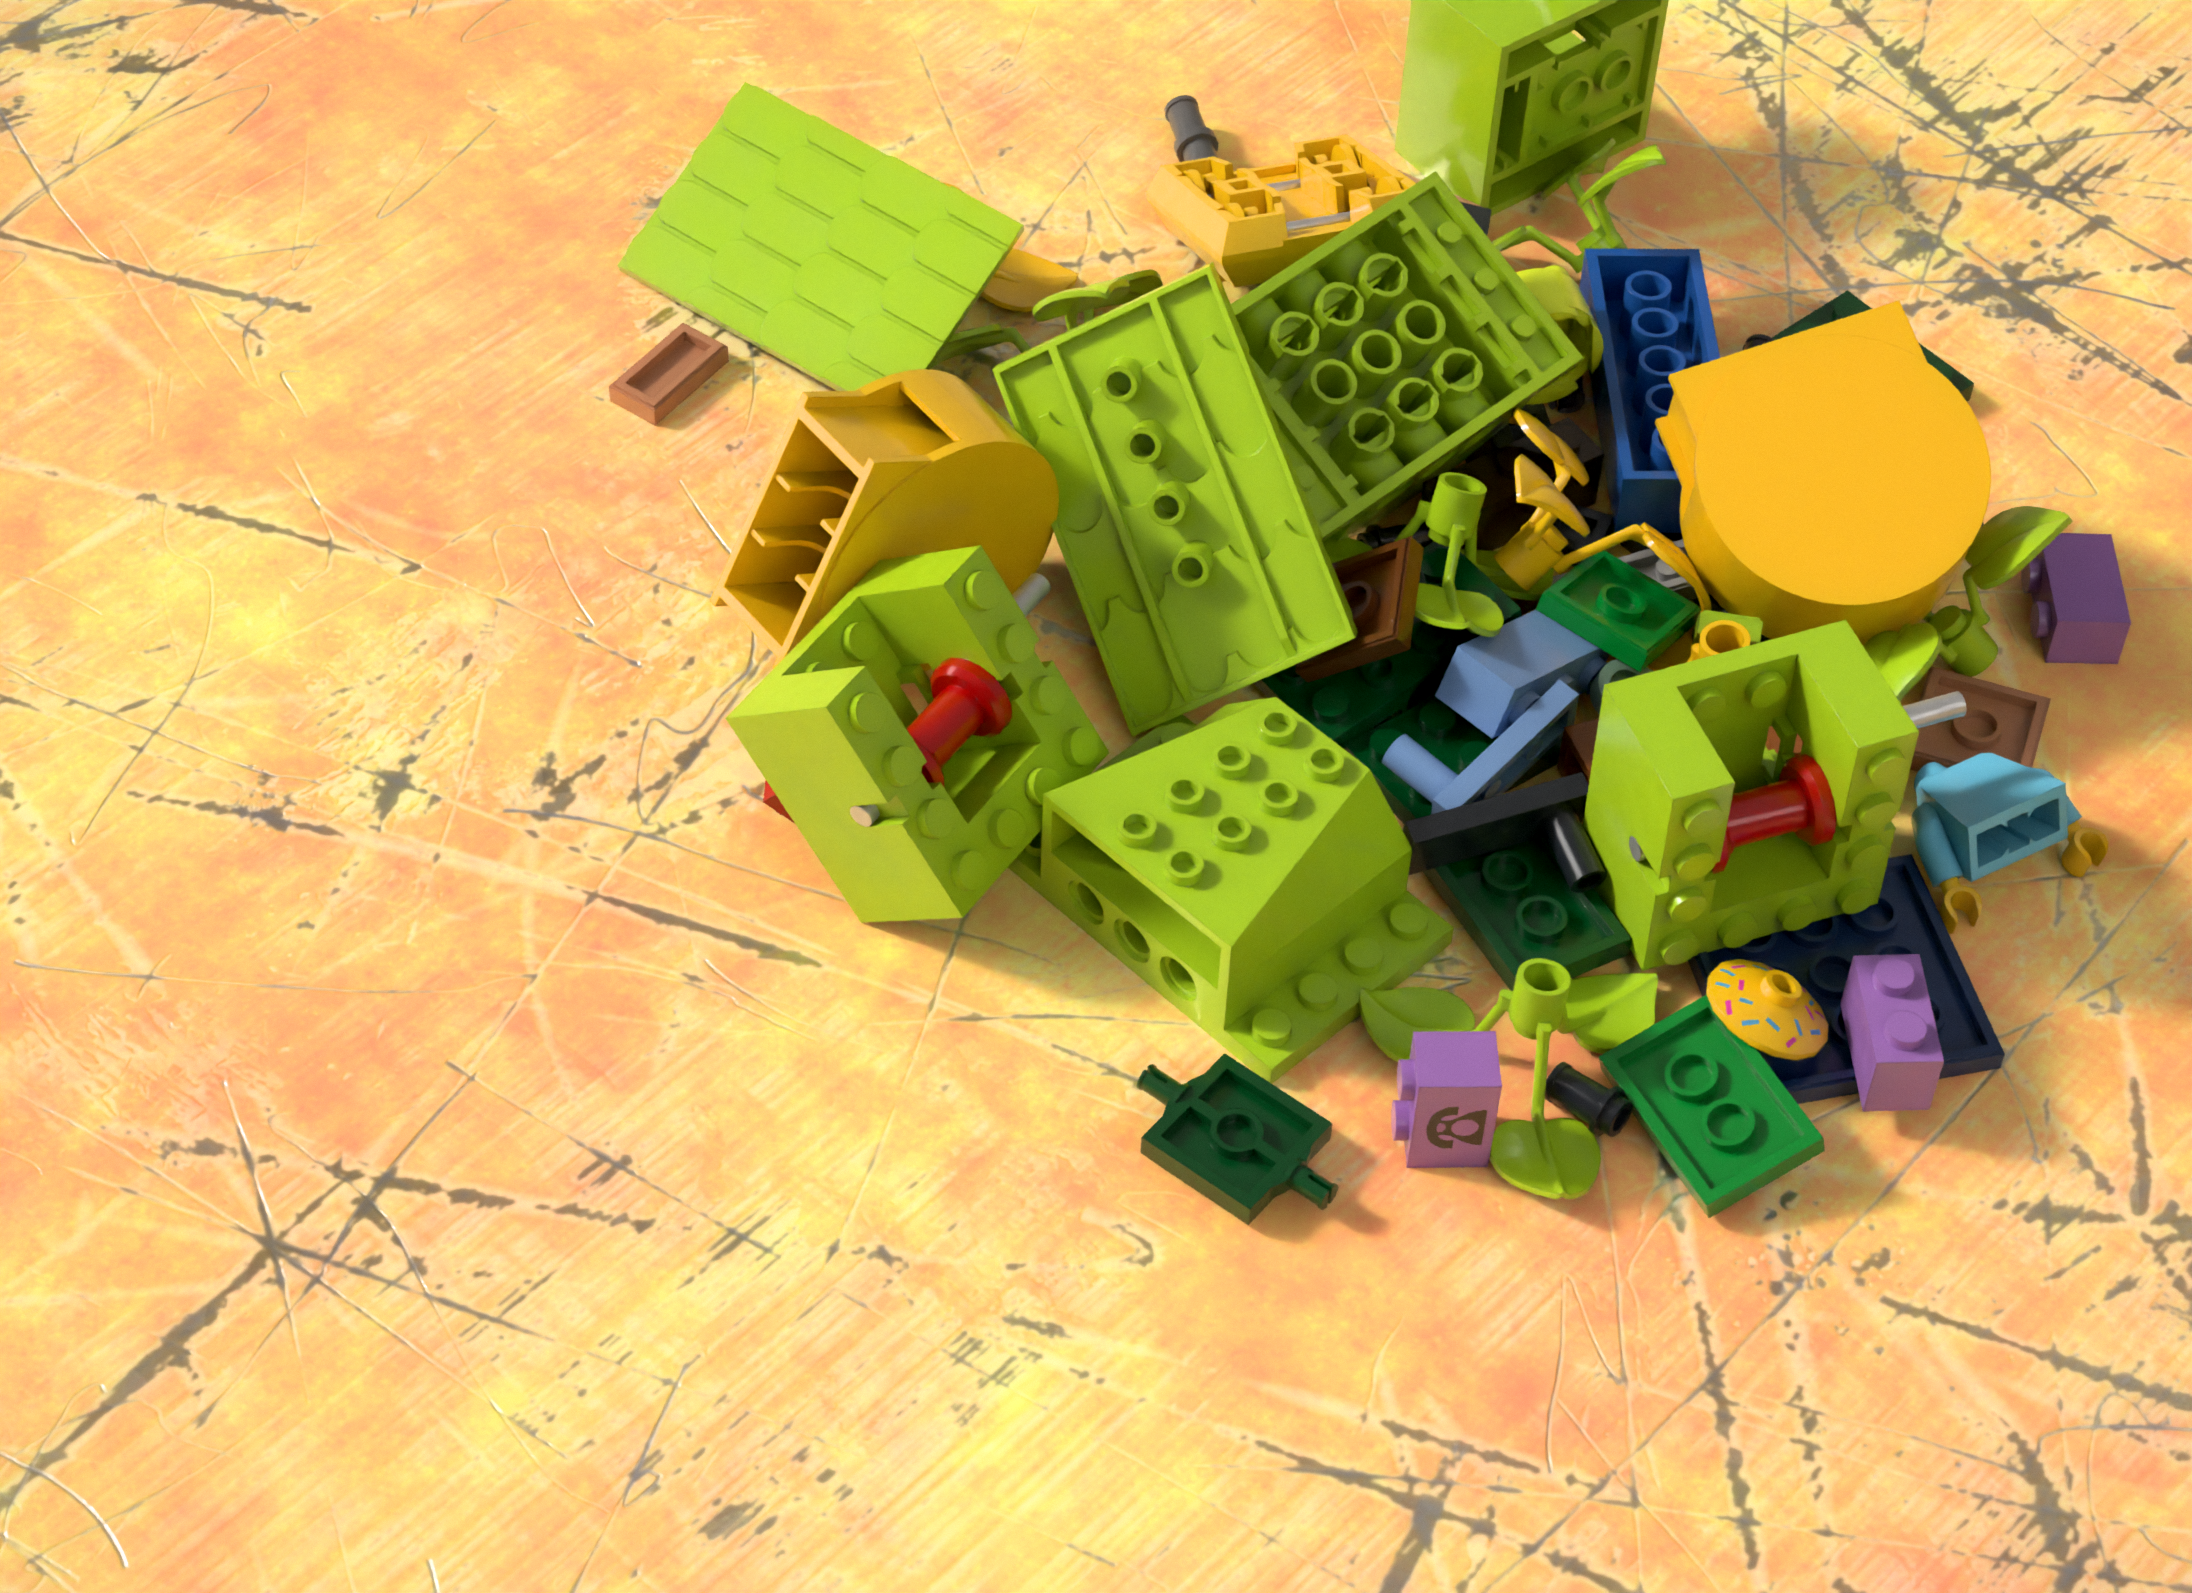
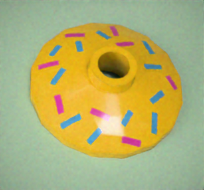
[1706,959,1829,1061]

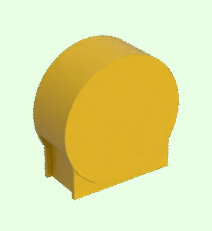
[1655,300,1991,645]
[710,369,1059,671]

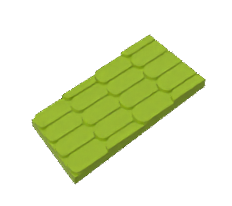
[617,82,1024,391]
[992,262,1358,736]

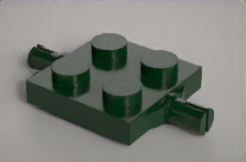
[1137,1053,1338,1225]

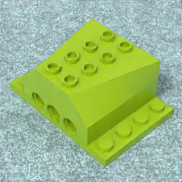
[1231,171,1583,541]
[1008,697,1454,1084]

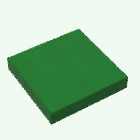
[1536,550,1701,672]

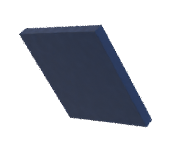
[1687,854,2005,1104]

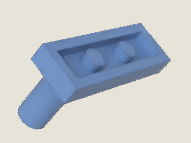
[1382,679,1579,814]

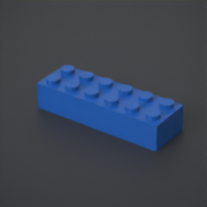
[1580,249,1720,533]

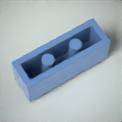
[1435,610,1610,739]

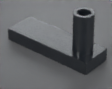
[1403,772,1607,893]

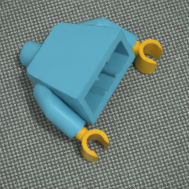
[1911,753,2108,934]

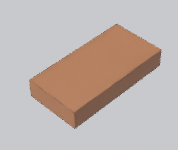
[609,323,729,426]

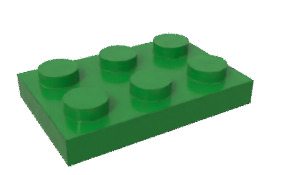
[1598,994,1825,1218]

